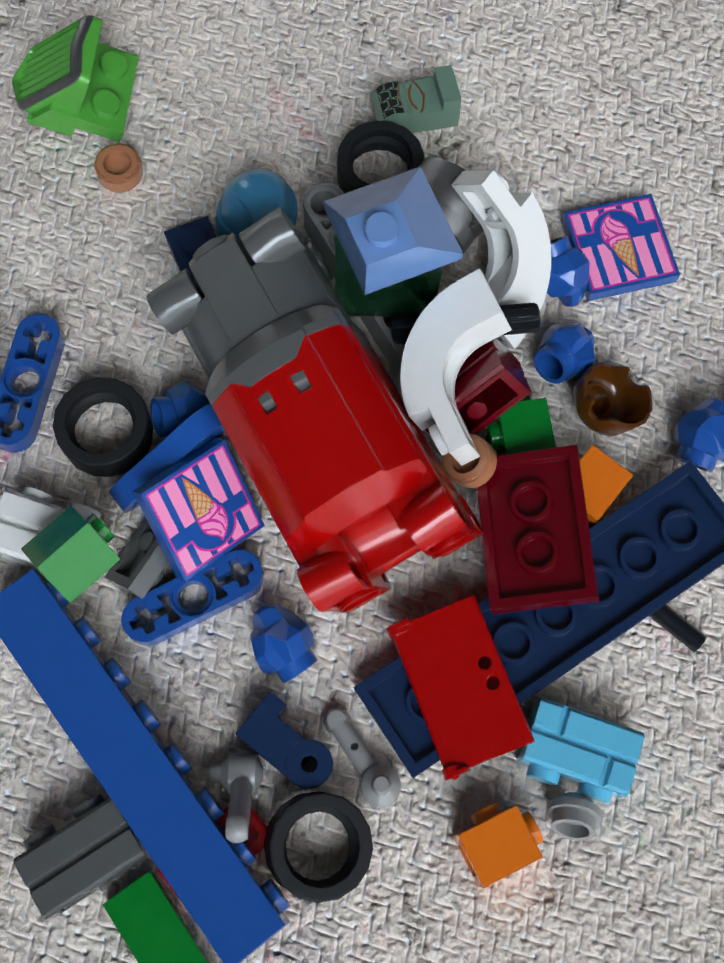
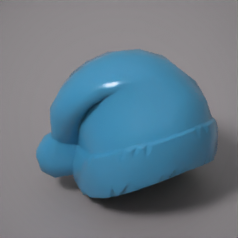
[215,168,298,239]

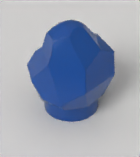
[547,235,589,307]
[534,323,595,384]
[150,381,210,437]
[673,398,724,473]
[250,604,318,683]

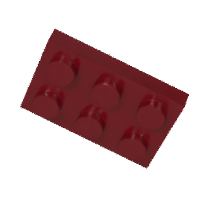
[477,444,599,614]

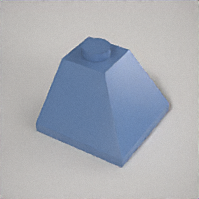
[324,166,463,295]

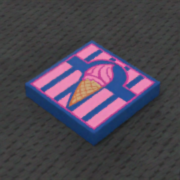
[561,194,680,301]
[132,438,265,582]

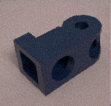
[235,691,333,789]

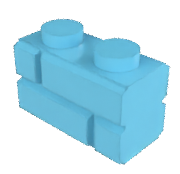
[516,697,645,804]

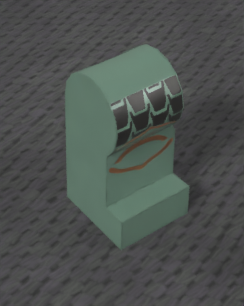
[370,65,462,133]

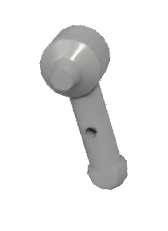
[323,707,401,808]
[209,753,263,843]

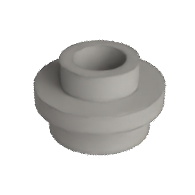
[547,792,603,841]

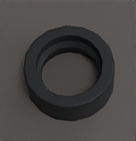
[337,120,424,194]
[53,377,153,477]
[264,791,373,903]

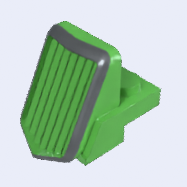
[12,15,139,142]

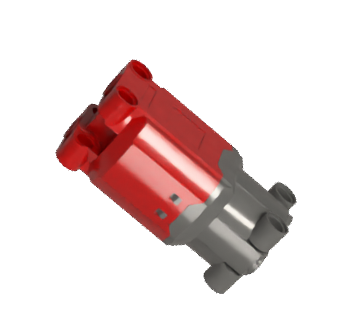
[146,207,483,613]

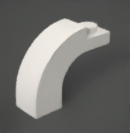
[452,170,551,349]
[400,268,512,466]

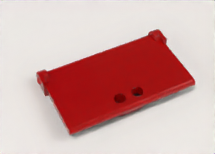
[386,595,535,781]

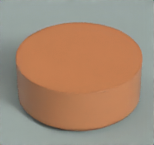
[94,144,143,193]
[442,434,497,488]

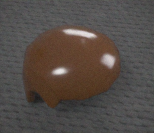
[572,362,653,436]

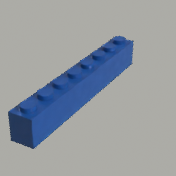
[0,569,290,963]

